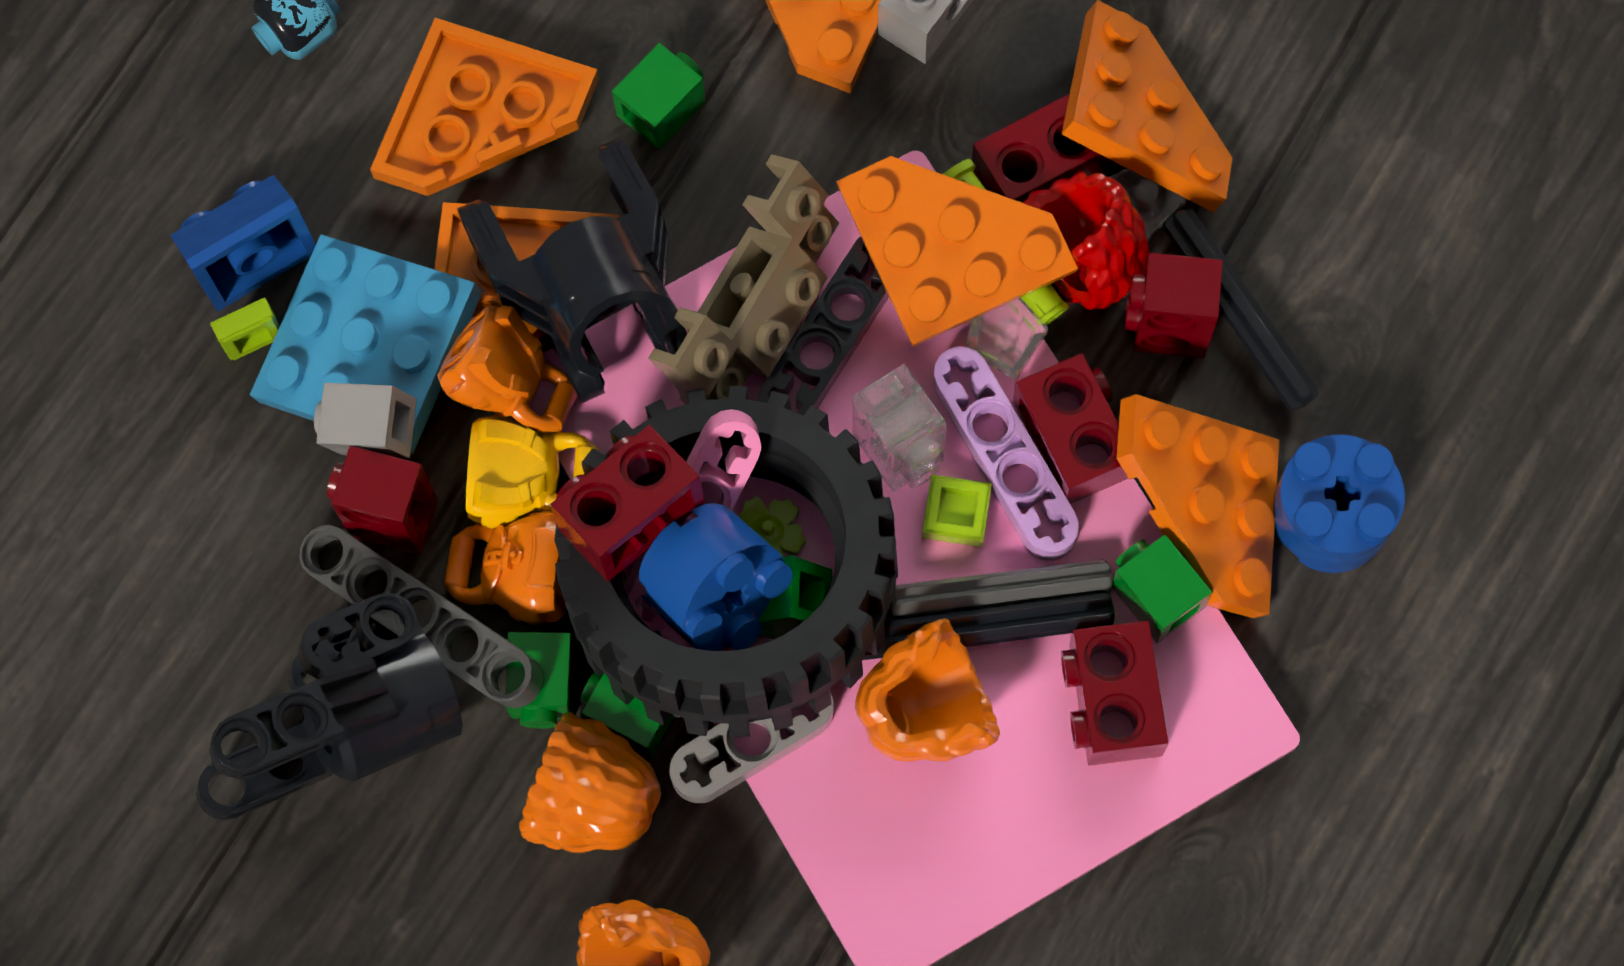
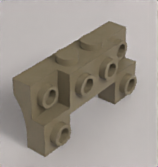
[648,154,839,405]

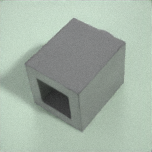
[314,383,417,459]

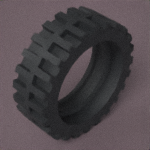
[554,386,898,738]

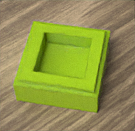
[210,297,280,361]
[922,474,992,547]

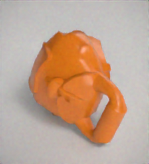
[437,306,578,433]
[443,509,567,626]

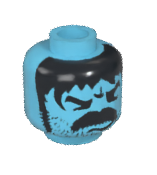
[251,0,341,60]

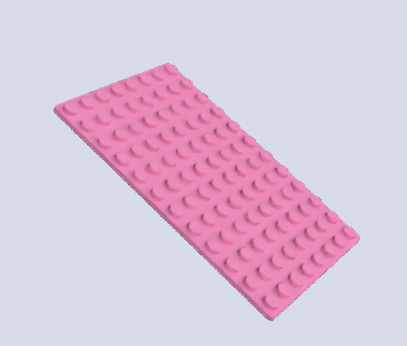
[528,151,1300,966]

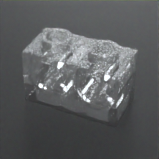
[852,364,946,492]

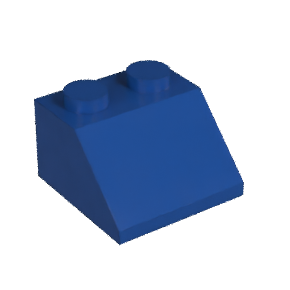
[170,175,316,312]

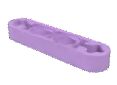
[933,346,1079,561]

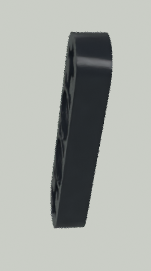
[758,236,889,416]

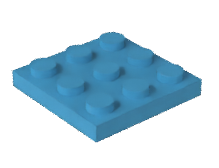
[250,234,483,454]

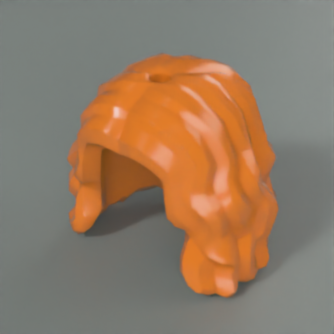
[855,618,1000,762]
[519,712,661,853]
[576,899,711,966]

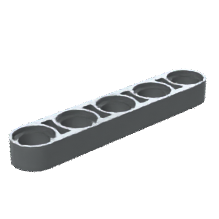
[299,525,544,708]

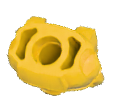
[466,414,599,529]

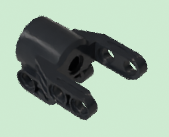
[457,137,687,403]
[196,593,463,820]

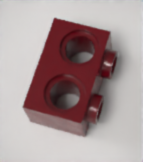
[972,94,1110,203]
[1124,253,1223,358]
[1013,353,1129,504]
[550,424,705,582]
[327,446,438,555]
[1061,621,1169,766]

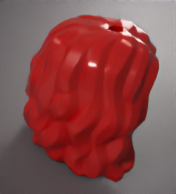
[1022,172,1149,310]

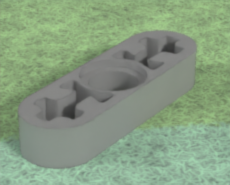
[670,691,834,803]

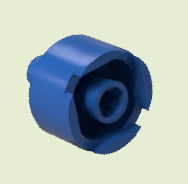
[1273,434,1405,573]
[639,503,793,651]

